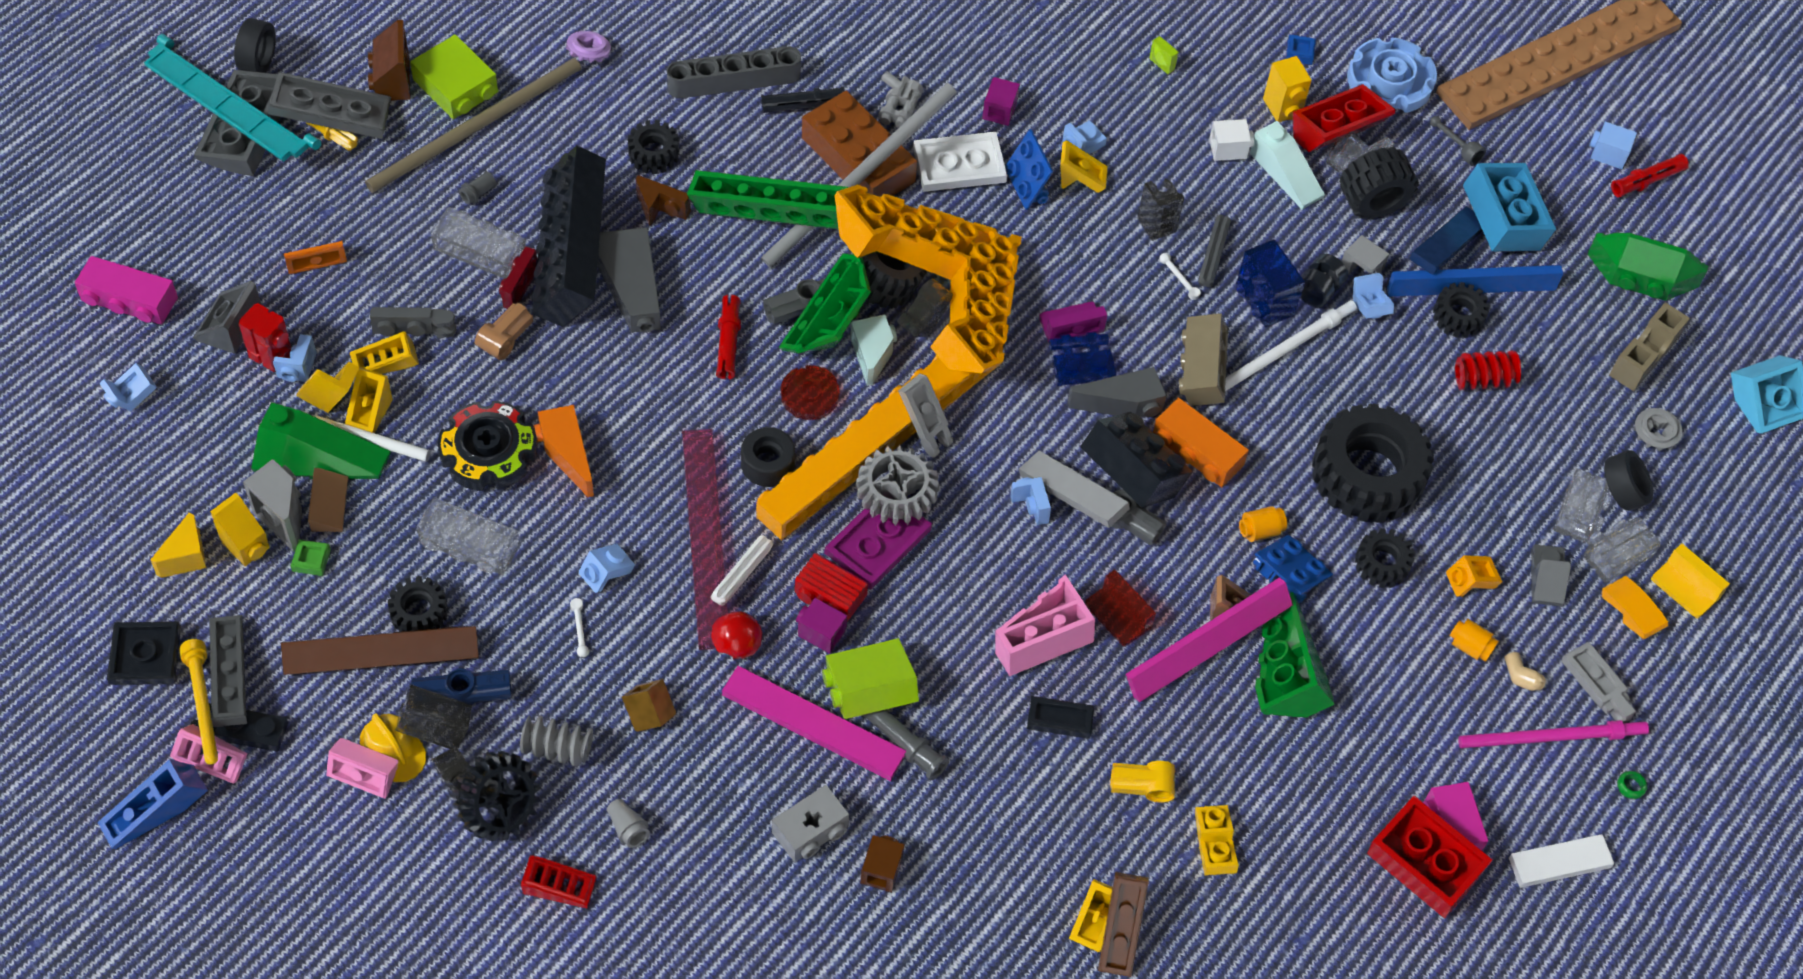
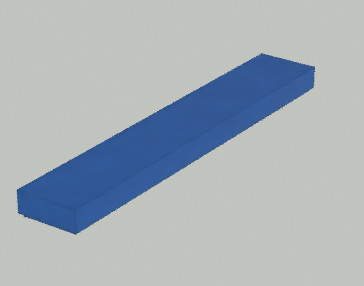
[1386,265,1563,297]

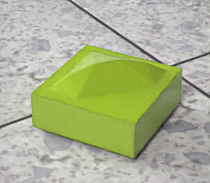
[1149,36,1179,75]

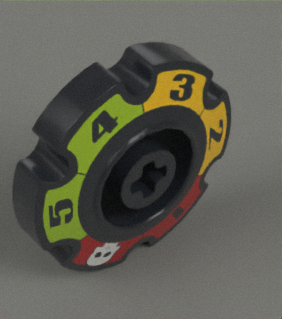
[438,401,538,491]

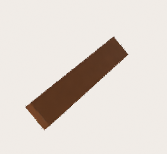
[281,625,479,675]

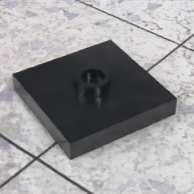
[107,621,181,685]

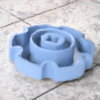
[1347,37,1437,113]

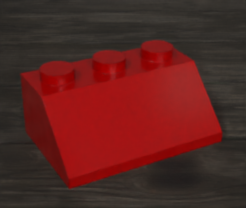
[1293,84,1395,152]
[1367,796,1492,919]

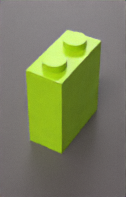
[410,34,498,120]
[822,638,919,719]

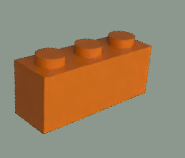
[1153,397,1249,488]

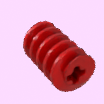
[1455,350,1521,390]

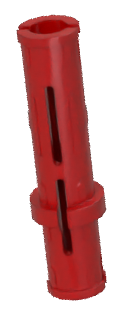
[1611,154,1689,197]
[716,295,741,380]

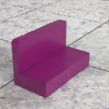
[1039,301,1108,344]

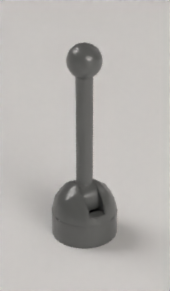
[1430,116,1486,166]

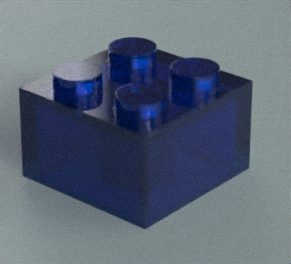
[1236,239,1305,328]

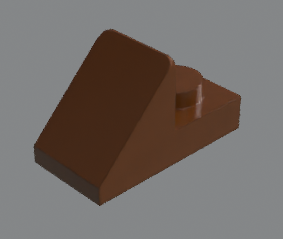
[636,175,691,226]

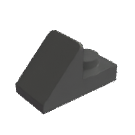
[1531,544,1571,607]

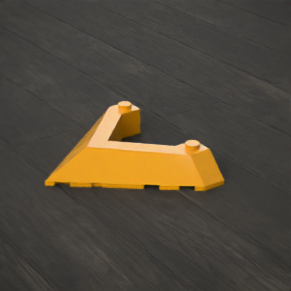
[835,185,1022,373]

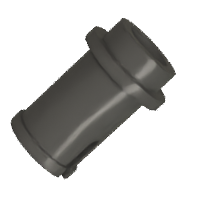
[459,171,497,204]

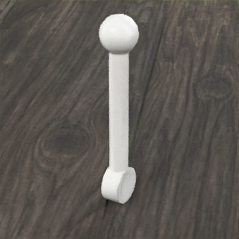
[1160,253,1200,300]
[570,598,589,658]

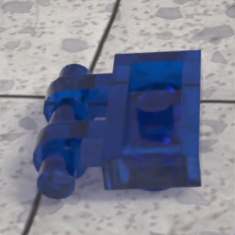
[1049,331,1116,386]

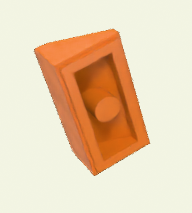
[284,241,347,274]

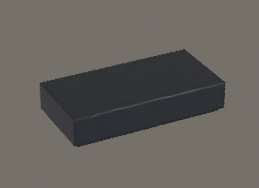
[1027,696,1095,739]

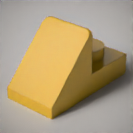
[1060,140,1108,193]

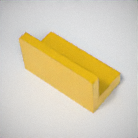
[296,361,360,413]
[1651,543,1730,619]

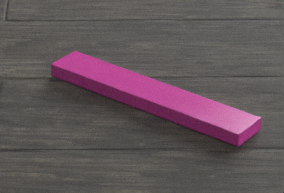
[1126,577,1293,702]
[722,666,906,781]

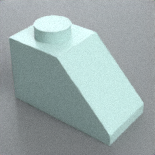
[850,314,897,386]

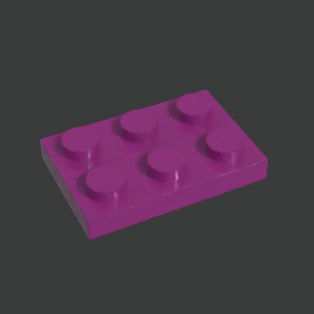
[824,509,932,590]

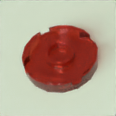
[780,365,840,420]

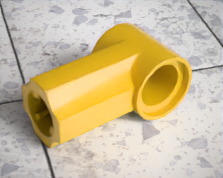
[1110,761,1175,802]

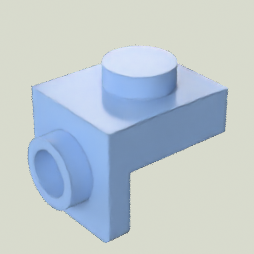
[1353,273,1394,319]
[100,363,157,411]
[579,543,635,593]

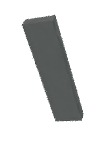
[209,615,247,727]

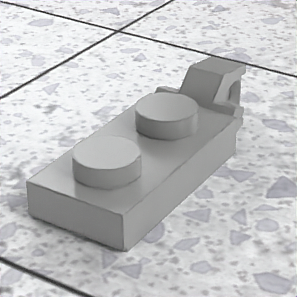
[1561,642,1636,723]

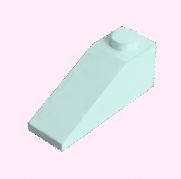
[1250,121,1325,210]

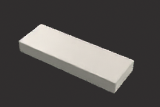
[1509,834,1614,888]

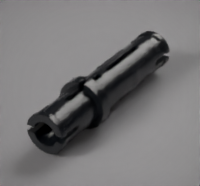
[761,87,845,113]

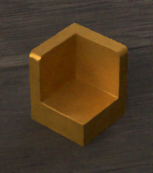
[622,679,676,732]

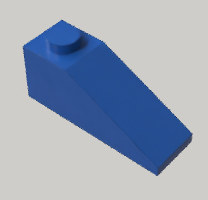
[97,759,208,849]

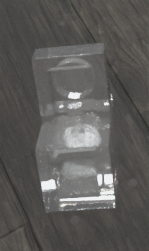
[1326,133,1395,175]

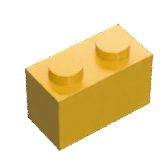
[1263,56,1312,122]

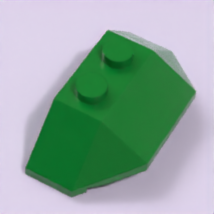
[1588,233,1709,301]
[779,253,871,354]

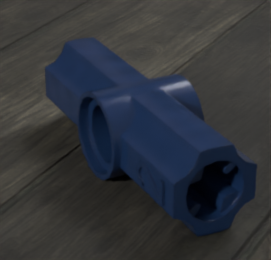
[411,668,512,709]

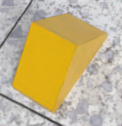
[345,367,393,433]
[150,513,206,578]
[1069,879,1112,953]

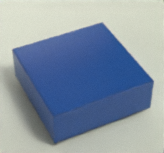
[1285,34,1316,65]

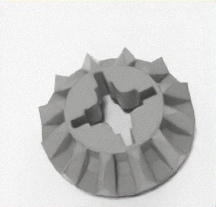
[1633,408,1682,451]

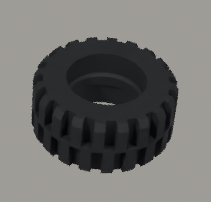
[1312,404,1434,522]

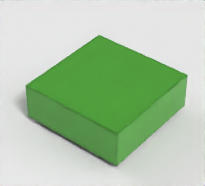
[291,539,331,576]

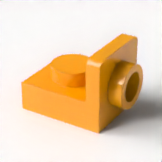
[1446,555,1502,597]

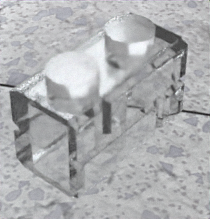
[1553,469,1612,543]
[1584,517,1661,583]

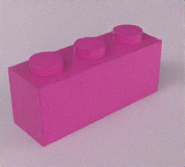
[74,256,178,325]

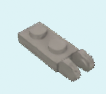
[898,374,953,458]

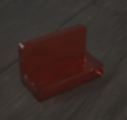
[1085,569,1156,647]

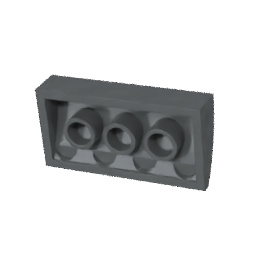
[194,70,280,176]

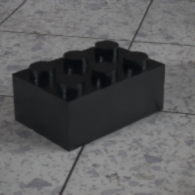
[1080,412,1193,508]

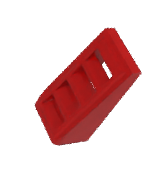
[521,855,597,909]

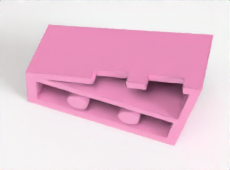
[995,574,1095,676]

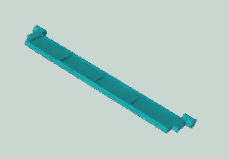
[144,34,321,162]

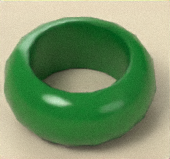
[1617,771,1647,799]

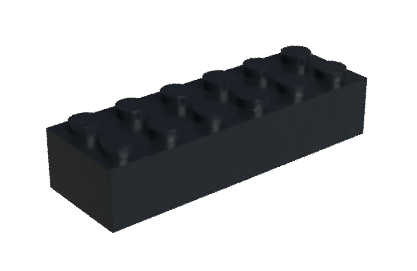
[531,145,606,327]

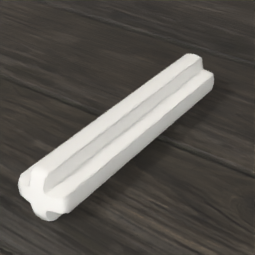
[711,535,773,606]

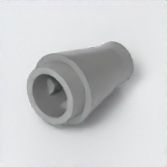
[607,799,650,848]

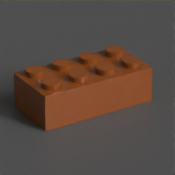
[802,90,917,197]

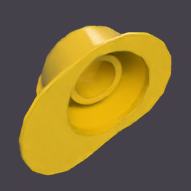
[360,713,426,782]

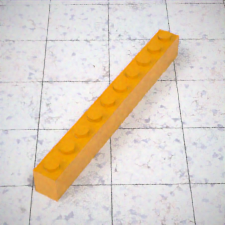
[756,355,997,541]

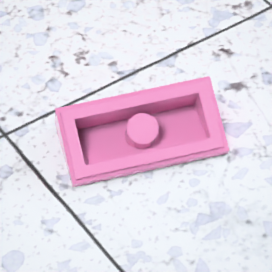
[326,738,398,799]

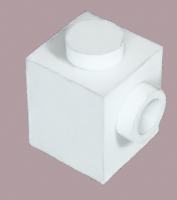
[1209,119,1254,161]

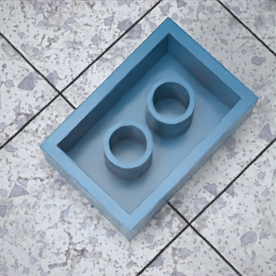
[1463,163,1556,252]

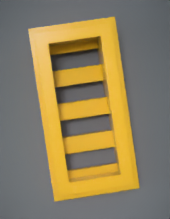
[350,331,419,374]

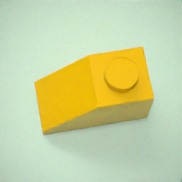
[210,493,270,566]

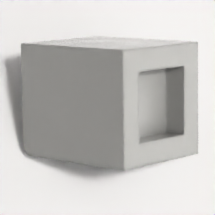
[1341,235,1389,275]

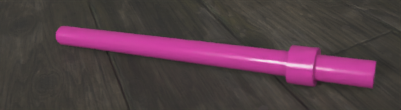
[1458,720,1649,748]

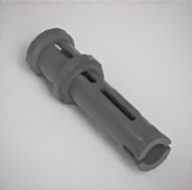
[863,710,949,781]

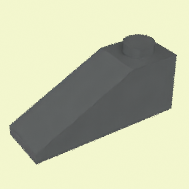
[1067,367,1166,417]

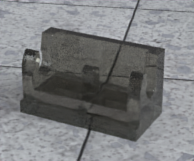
[1137,179,1185,241]
[395,685,472,751]

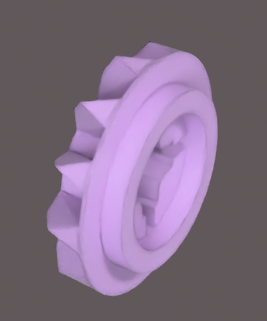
[566,31,611,63]

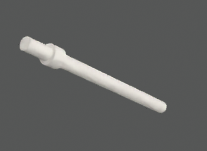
[1225,300,1357,391]

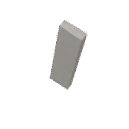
[1019,451,1130,528]

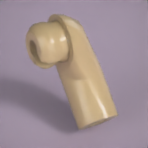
[1504,652,1546,691]

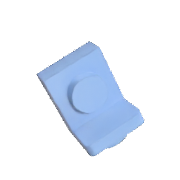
[1062,120,1107,154]
[273,334,317,382]
[1010,477,1051,525]

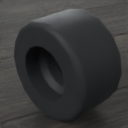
[741,427,795,487]

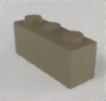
[1179,313,1228,406]

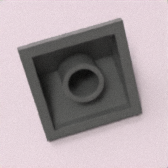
[193,281,261,354]

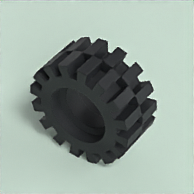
[628,120,679,174]
[1433,282,1490,338]
[1355,528,1415,588]
[388,576,448,632]

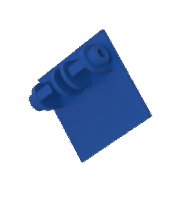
[1005,129,1053,210]
[1253,534,1333,604]

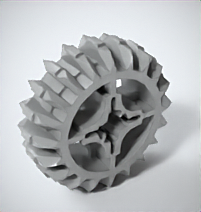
[856,445,940,526]

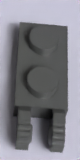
[370,307,457,338]

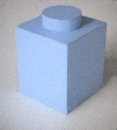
[1589,121,1637,169]

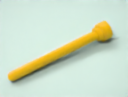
[179,639,218,765]

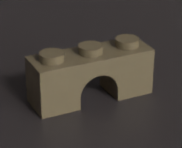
[1609,302,1690,392]

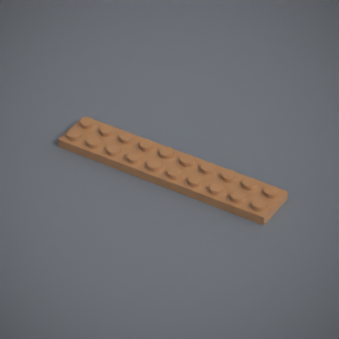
[1436,0,1682,130]

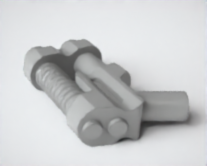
[879,71,923,128]

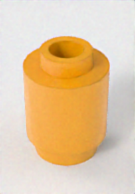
[1239,506,1287,542]
[1449,618,1499,662]

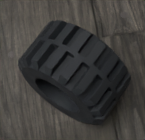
[1339,147,1419,219]
[853,251,926,308]

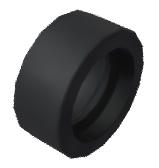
[234,18,276,73]
[1604,450,1654,511]

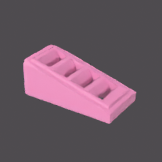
[170,724,248,784]

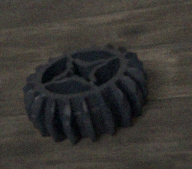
[452,751,542,841]

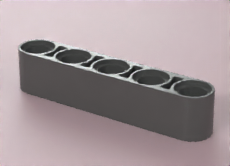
[667,46,801,98]

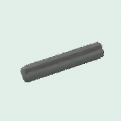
[1198,215,1231,288]

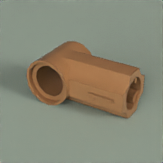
[475,303,533,360]

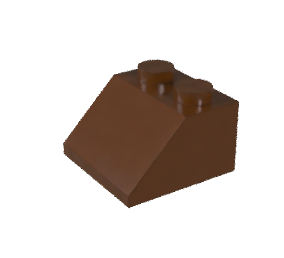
[368,20,411,101]

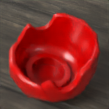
[711,611,763,660]

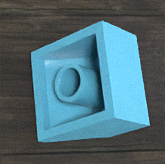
[1731,355,1803,434]

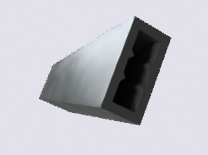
[597,227,661,333]

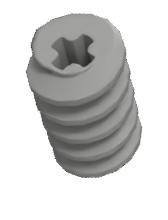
[520,715,593,767]

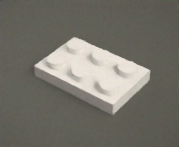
[913,132,1007,192]

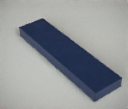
[1409,206,1483,275]

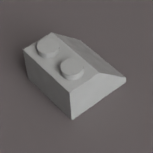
[243,459,302,552]

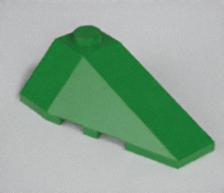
[251,402,391,479]
[1255,592,1335,718]

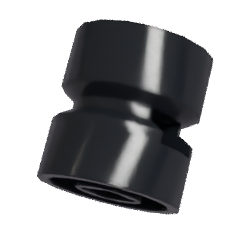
[1294,253,1348,308]

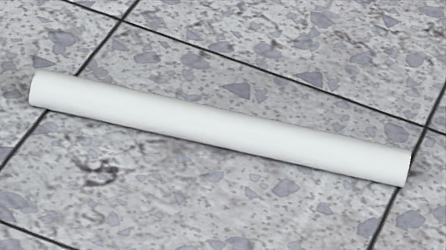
[315,416,430,462]

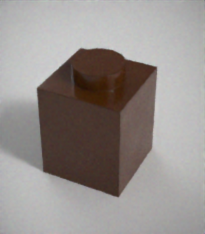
[860,835,905,893]

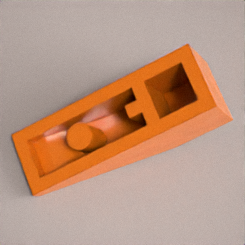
[534,405,594,497]

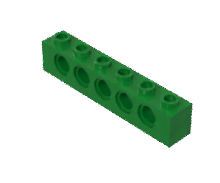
[687,170,848,229]

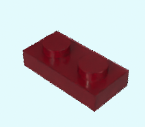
[499,246,538,309]

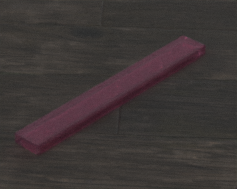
[682,429,728,650]

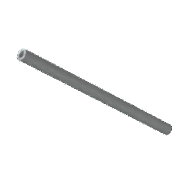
[761,83,957,268]

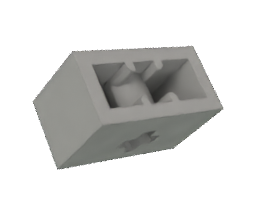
[772,785,849,863]

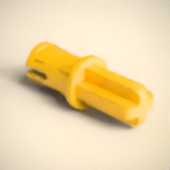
[306,122,358,151]

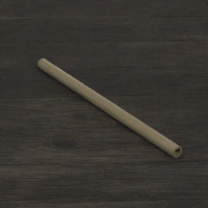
[365,58,581,193]

